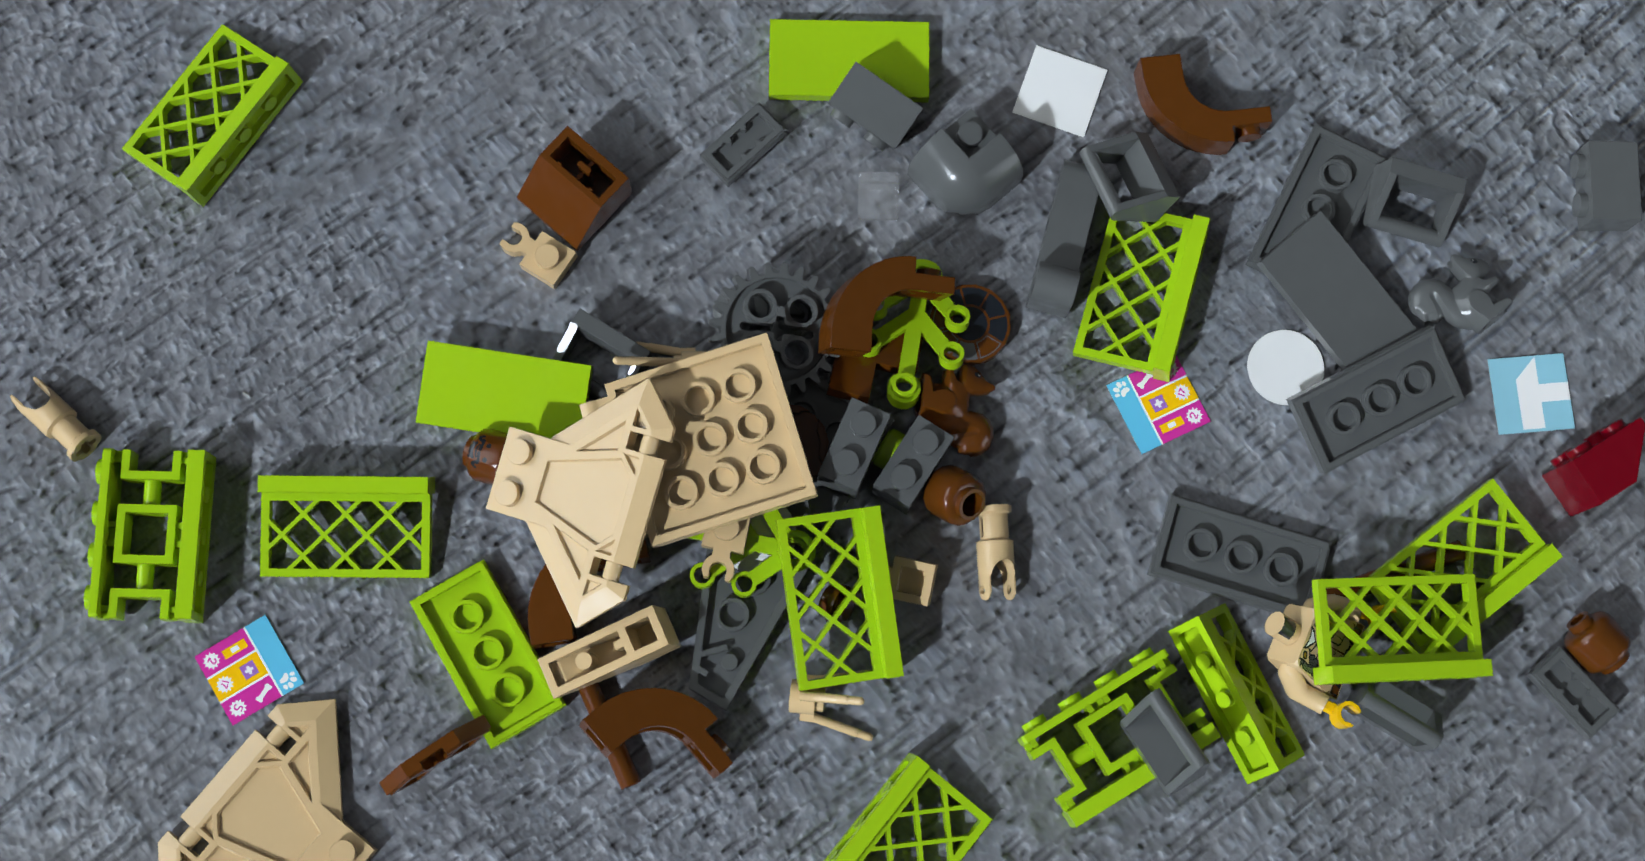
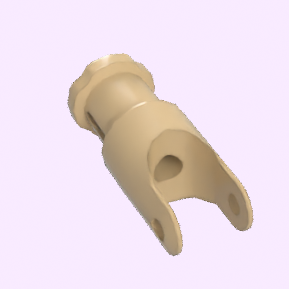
[10,376,101,462]
[976,504,1016,601]

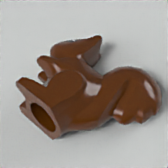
[914,364,995,457]

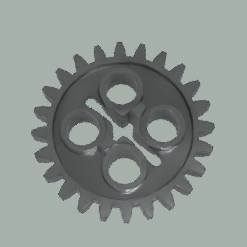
[708,262,840,397]

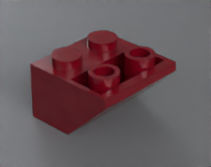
[1542,417,1645,517]

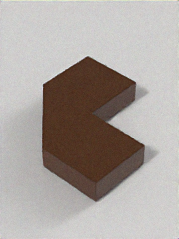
[826,333,923,404]
[379,714,491,795]

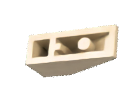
[537,605,681,699]

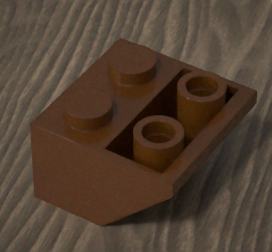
[517,126,632,251]

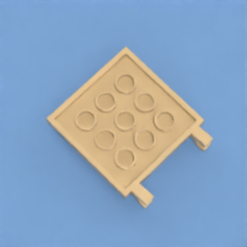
[579,333,818,548]

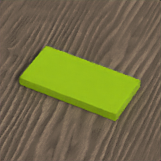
[769,19,929,103]
[415,340,594,438]
[409,559,567,749]

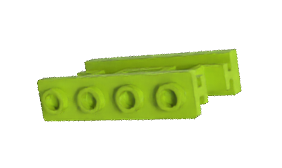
[84,448,216,623]
[1017,647,1222,828]

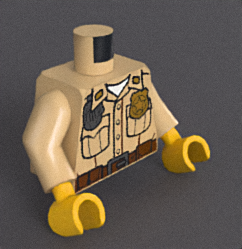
[1264,594,1397,729]

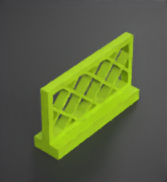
[122,24,303,207]
[1073,213,1210,382]
[257,475,435,578]
[1368,478,1563,654]
[775,505,904,691]
[1312,574,1493,685]
[824,753,993,861]

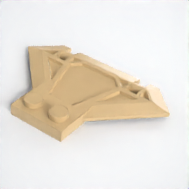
[486,378,676,628]
[158,699,378,861]

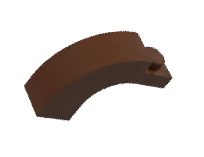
[1134,54,1273,155]
[818,256,955,358]
[528,540,651,649]
[579,688,733,779]

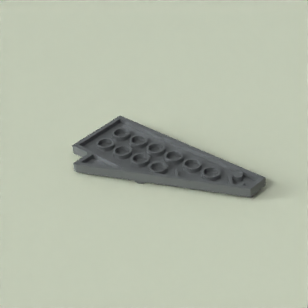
[689,359,895,711]

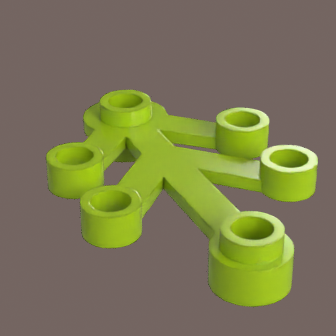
[863,259,970,409]
[689,510,816,598]

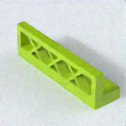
[1168,603,1305,784]

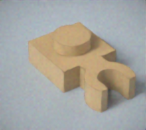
[500,222,578,289]
[701,518,751,583]
[889,556,938,606]

